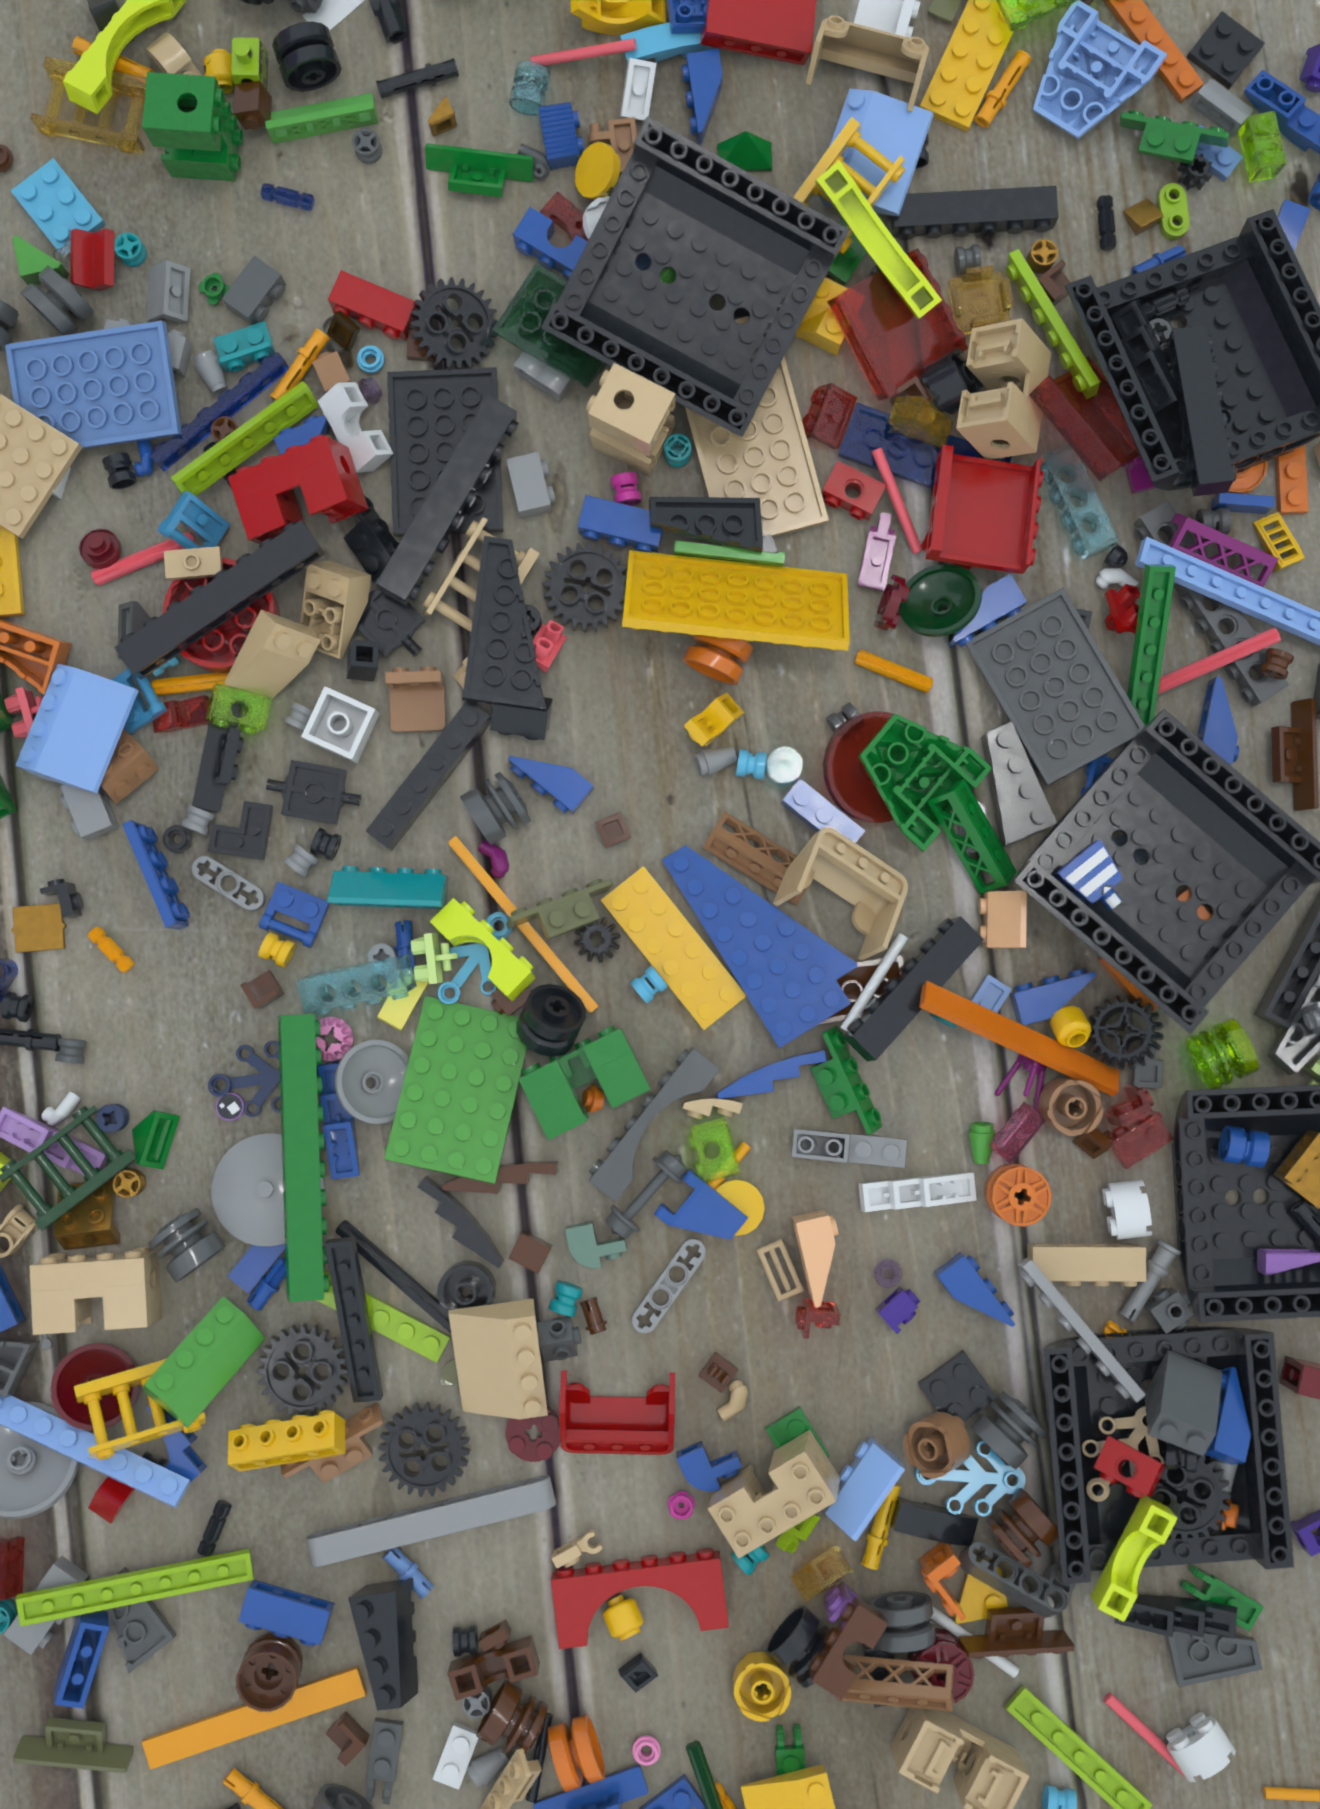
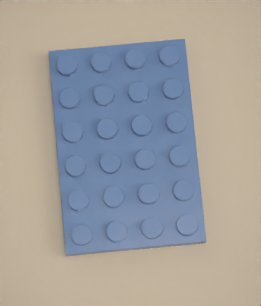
[5,321,182,449]

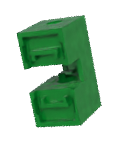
[142,72,243,182]
[518,1025,651,1140]

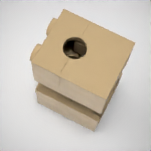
[956,318,1051,460]
[586,363,675,476]
[29,1247,162,1335]
[707,1430,840,1559]
[890,1708,1030,1809]

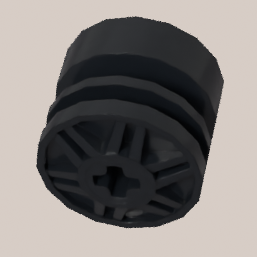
[766,1606,830,1688]

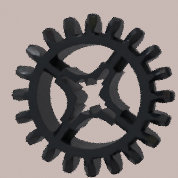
[1087,995,1164,1070]

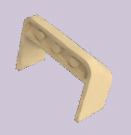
[806,15,929,112]
[773,827,908,961]

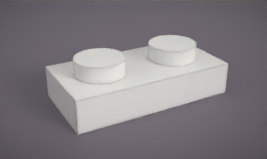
[620,58,656,121]
[432,1721,478,1790]

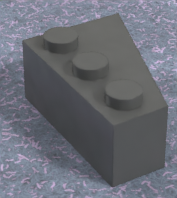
[0,1338,40,1398]

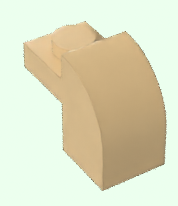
[145,32,202,76]

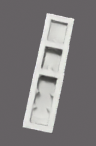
[858,1172,977,1212]

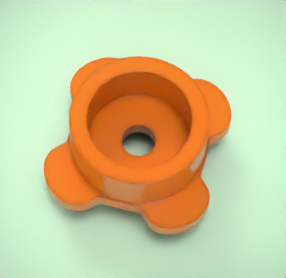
[1217,1499,1239,1530]

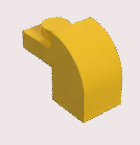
[684,692,745,746]

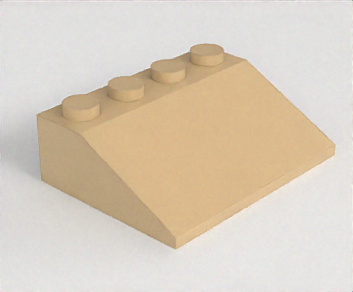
[448,1299,548,1419]

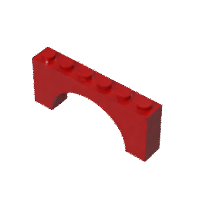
[551,1548,729,1649]

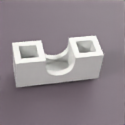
[318,382,394,473]

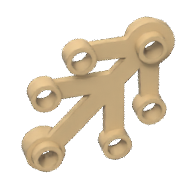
[1082,1406,1165,1502]

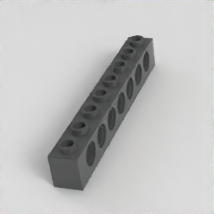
[1134,500,1289,707]

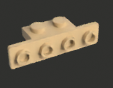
[480,1749,542,1809]

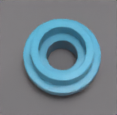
[357,345,385,374]

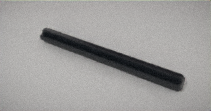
[335,1220,451,1333]

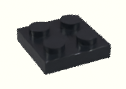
[1186,11,1265,89]
[918,1350,997,1422]

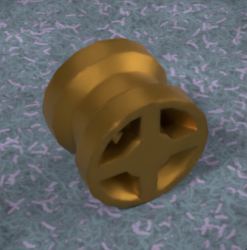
[1027,239,1058,274]
[113,1168,146,1198]

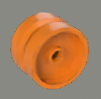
[683,635,753,685]
[548,1714,606,1792]

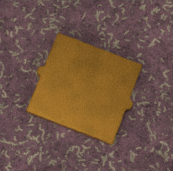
[11,903,67,953]

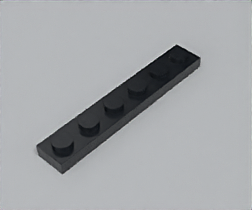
[324,1237,383,1403]

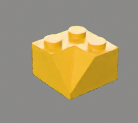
[795,277,865,356]

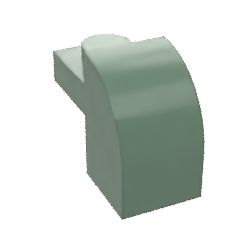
[565,1221,627,1269]

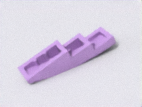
[0,1107,108,1176]

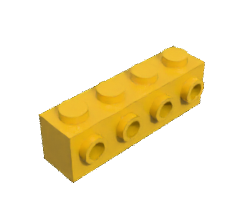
[227,1410,345,1472]

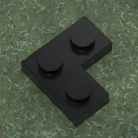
[208,801,274,860]

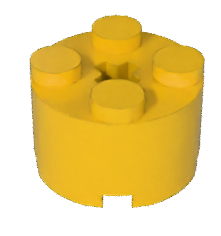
[733,1652,791,1722]

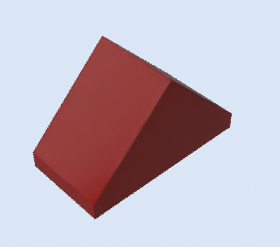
[88,1477,135,1524]

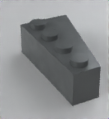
[1268,971,1320,1075]

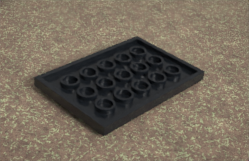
[387,367,504,537]

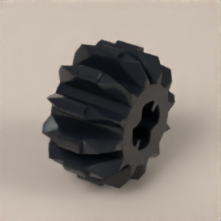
[574,917,621,963]

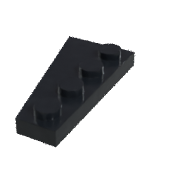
[649,497,763,553]

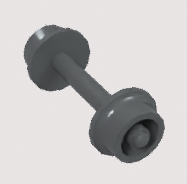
[605,1150,687,1239]

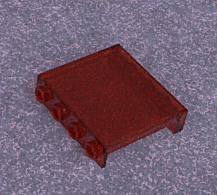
[827,248,968,401]
[1029,356,1140,481]

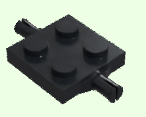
[356,589,426,658]
[266,760,362,825]

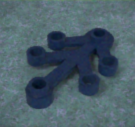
[208,1041,318,1117]

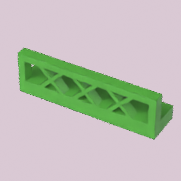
[265,93,379,144]
[674,540,785,567]

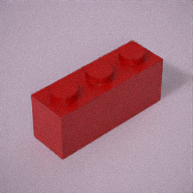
[328,270,418,341]

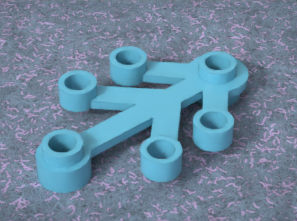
[438,912,513,1004]
[914,1440,1026,1516]

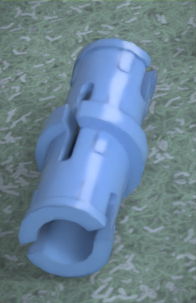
[382,1547,434,1599]

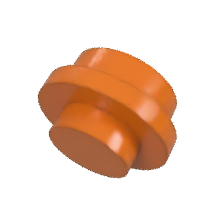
[582,1084,604,1113]

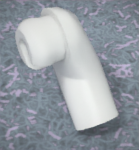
[1096,568,1139,589]
[41,1091,81,1126]

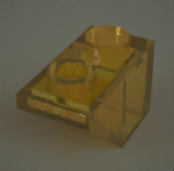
[888,396,953,447]
[791,1546,854,1603]

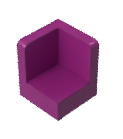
[1125,457,1156,494]

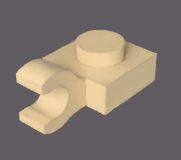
[551,1529,603,1569]

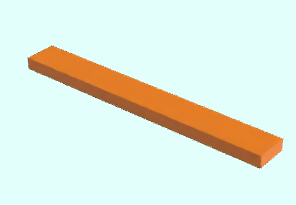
[919,981,1120,1097]

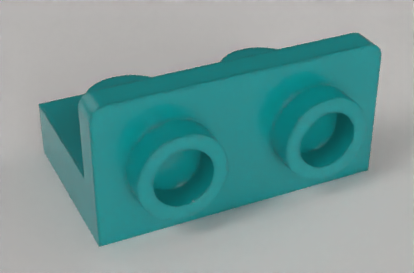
[213,321,277,372]

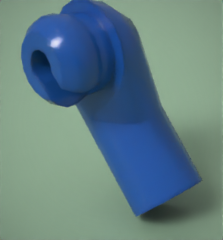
[134,439,154,477]

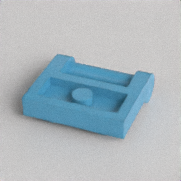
[158,491,230,549]
[112,667,167,734]

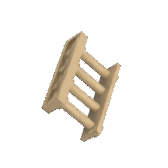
[423,517,540,635]

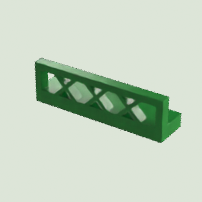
[927,779,1017,894]

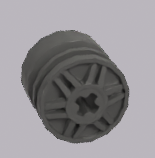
[460,772,531,846]
[148,1208,225,1283]
[971,1391,1048,1470]

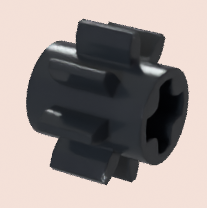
[1177,153,1213,190]

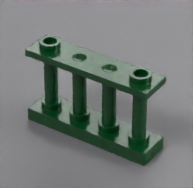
[0,1105,136,1232]

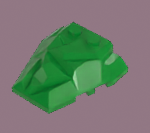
[858,714,992,852]

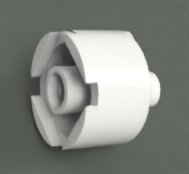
[1102,1179,1152,1240]
[1166,1712,1236,1782]

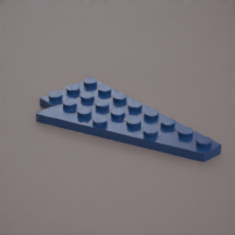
[662,845,858,1048]

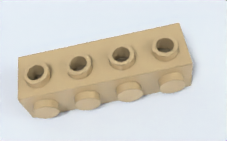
[1027,1243,1146,1287]

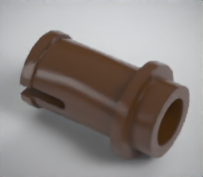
[580,1297,607,1335]

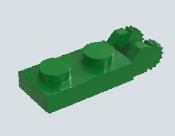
[1180,1565,1264,1632]
[775,1724,805,1776]

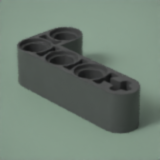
[958,1541,1076,1618]

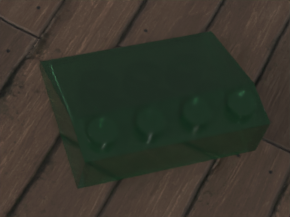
[492,263,607,389]

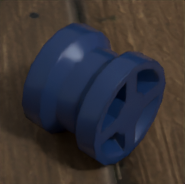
[96,1104,130,1132]

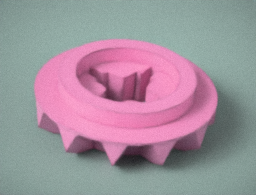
[316,1017,353,1061]

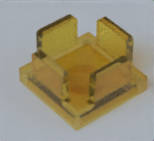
[948,265,1013,335]

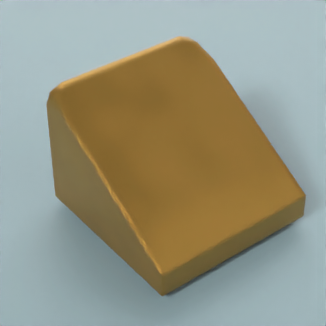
[428,96,457,136]
[1123,198,1164,235]

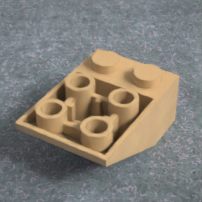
[300,560,371,659]

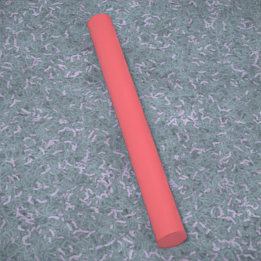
[530,38,637,68]
[872,447,923,554]
[1103,1693,1186,1778]

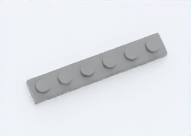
[1018,1258,1145,1402]

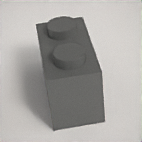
[222,256,286,325]

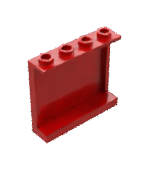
[700,0,816,65]
[925,445,1044,574]

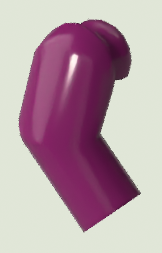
[478,839,510,878]

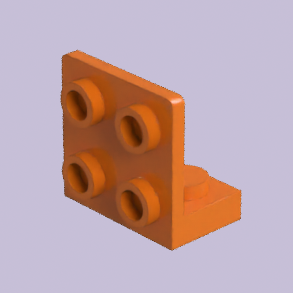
[919,1542,966,1621]

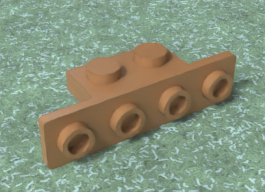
[280,1403,384,1483]

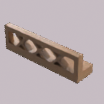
[702,812,808,906]
[837,1655,954,1712]

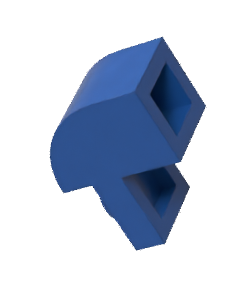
[676,1441,742,1491]

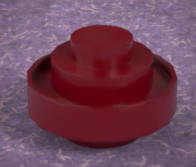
[79,529,122,569]

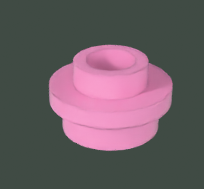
[632,1735,661,1766]

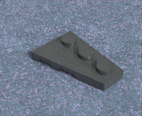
[107,1567,177,1673]
[1166,1631,1262,1687]

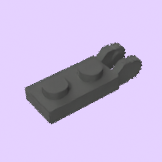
[365,1718,404,1805]

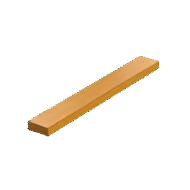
[448,836,599,1013]
[142,1665,367,1770]

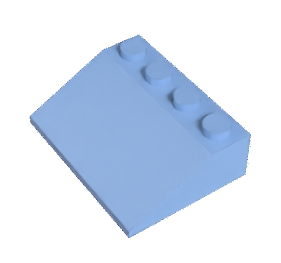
[818,89,933,216]
[15,663,139,793]

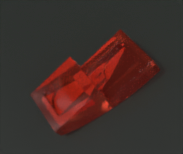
[152,695,211,733]

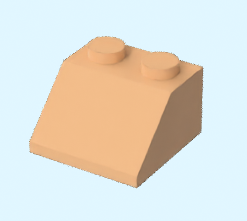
[978,891,1027,949]

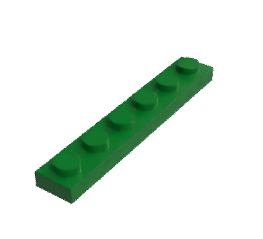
[1127,564,1176,726]

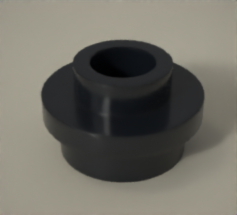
[163,825,192,853]

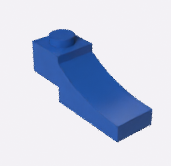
[146,1405,207,1481]

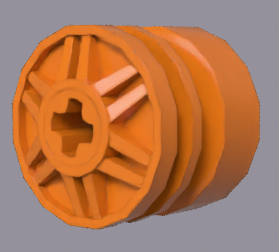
[984,1163,1051,1227]

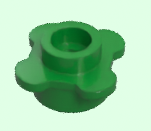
[198,273,230,305]

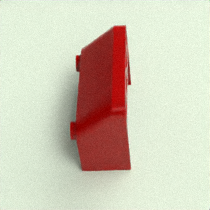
[559,1370,675,1455]

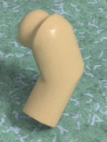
[717,1380,748,1422]

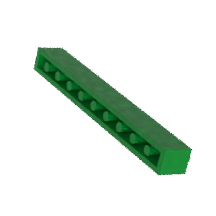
[278,1014,329,1302]

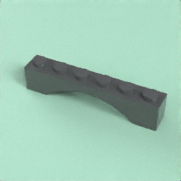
[589,1048,720,1202]

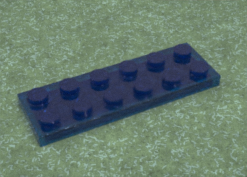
[838,403,1012,489]

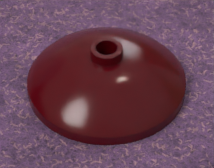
[51,1343,139,1431]

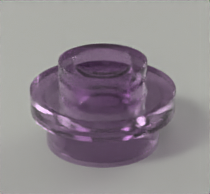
[359,377,383,405]
[874,1259,902,1288]

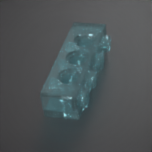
[1039,441,1119,560]
[296,954,417,1016]

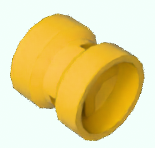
[258,932,296,968]

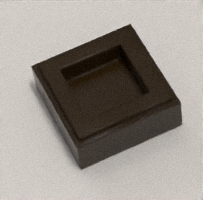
[327,311,360,351]

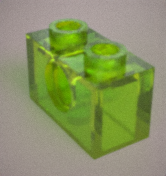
[1238,111,1287,182]
[206,683,272,735]
[688,1118,741,1182]

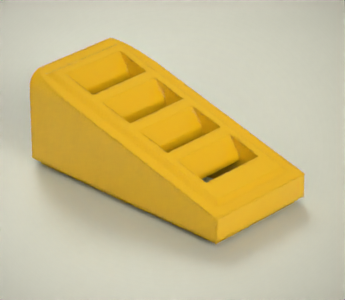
[1252,512,1305,573]

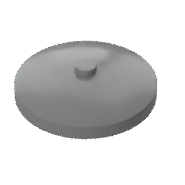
[211,1133,325,1246]
[0,1401,79,1519]

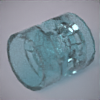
[509,61,550,115]
[765,747,803,787]

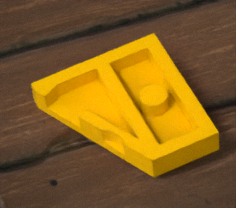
[954,1561,1008,1624]

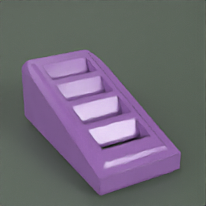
[1257,1249,1320,1275]

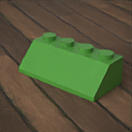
[144,1296,265,1428]

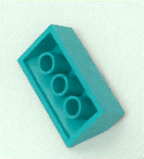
[327,866,448,909]

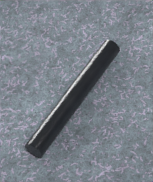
[526,1712,553,1802]

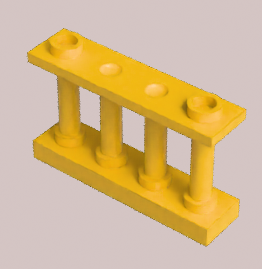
[793,117,906,255]
[74,1359,206,1460]

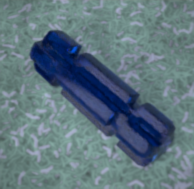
[261,183,315,211]

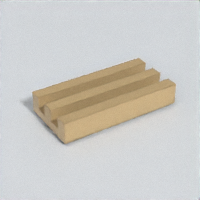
[756,1238,804,1302]

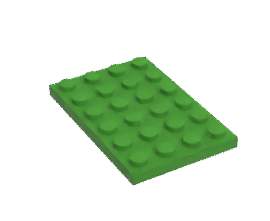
[384,996,527,1184]

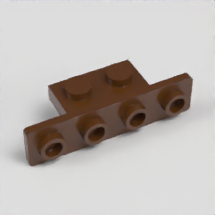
[1271,698,1319,811]
[958,1607,1075,1659]

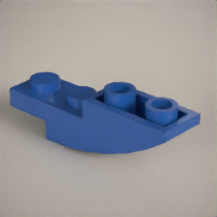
[1244,70,1320,154]

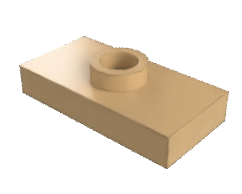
[164,546,223,581]

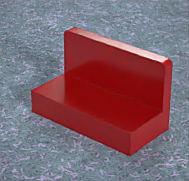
[70,228,114,291]

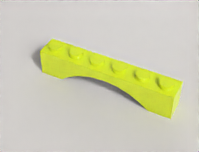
[63,0,187,114]
[815,161,942,319]

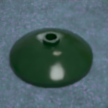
[899,564,982,637]

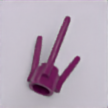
[995,1054,1047,1119]

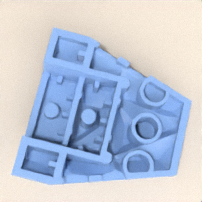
[1033,0,1167,139]

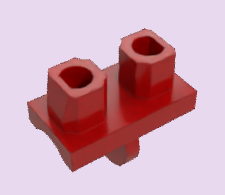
[1104,584,1140,635]

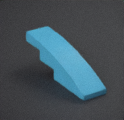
[620,22,715,63]

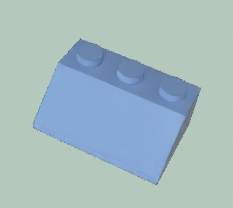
[824,1437,905,1541]

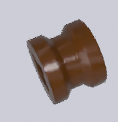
[211,416,239,443]
[1259,648,1294,680]

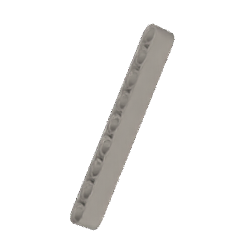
[306,1475,556,1567]

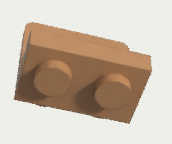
[385,666,446,732]
[100,728,159,804]

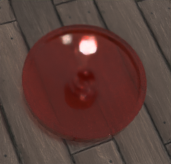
[823,711,894,823]

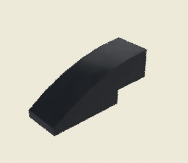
[891,1497,979,1546]

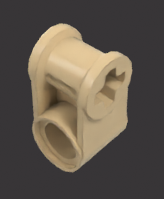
[0,1203,38,1258]

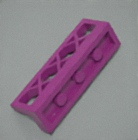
[1169,512,1278,587]

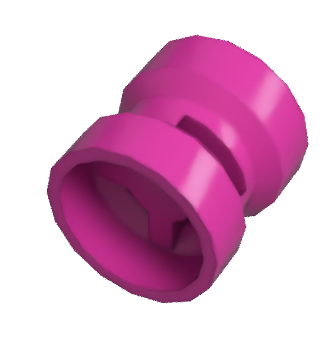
[610,472,642,506]

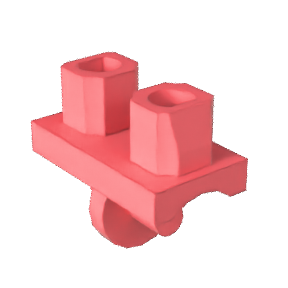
[533,620,567,673]
[4,687,43,739]

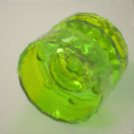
[1185,1018,1259,1089]

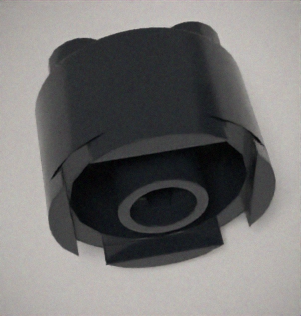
[921,348,983,415]
[437,1260,496,1317]

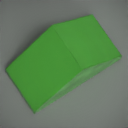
[12,235,69,285]

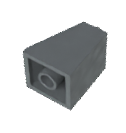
[1145,1350,1222,1456]

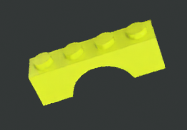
[430,898,536,1002]
[1090,1495,1178,1622]

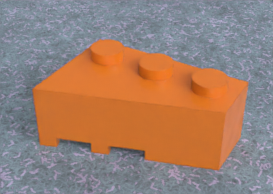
[0,618,72,695]

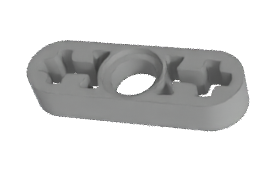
[192,856,266,911]

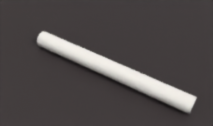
[840,933,908,1032]
[931,1605,1019,1678]

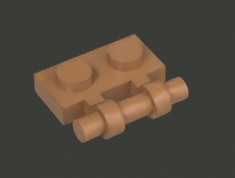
[588,117,637,175]

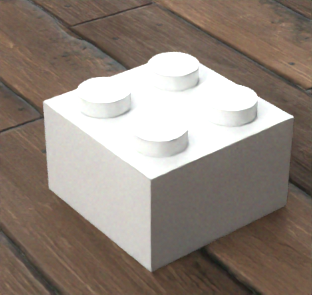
[301,686,380,763]

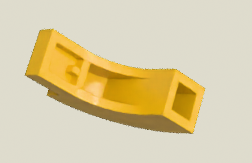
[570,0,666,35]

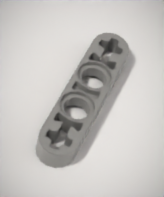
[632,1238,706,1333]

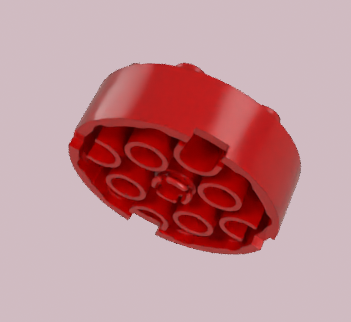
[163,558,280,673]

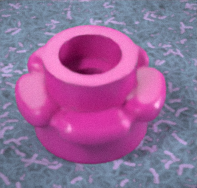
[667,1491,695,1519]

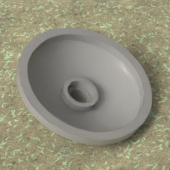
[335,1040,409,1124]

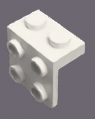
[854,0,921,38]

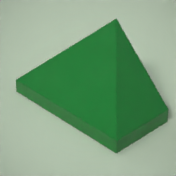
[717,131,772,172]
[132,1110,180,1170]

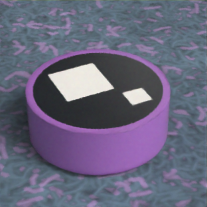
[216,1092,245,1121]

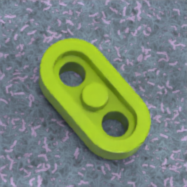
[1156,183,1190,240]

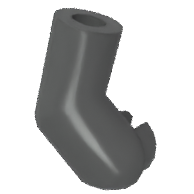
[517,144,550,180]

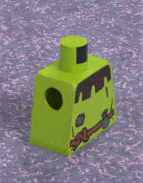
[231,37,269,91]

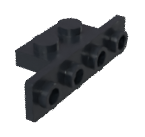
[343,495,424,586]
[192,699,244,812]

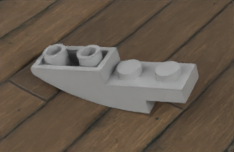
[792,1129,908,1168]

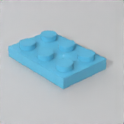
[11,158,106,257]

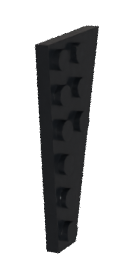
[462,536,547,712]

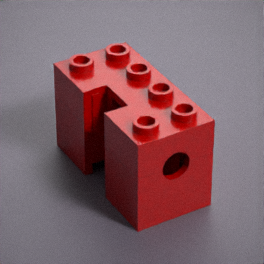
[228,435,368,544]

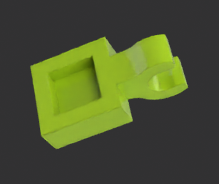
[776,1513,821,1554]

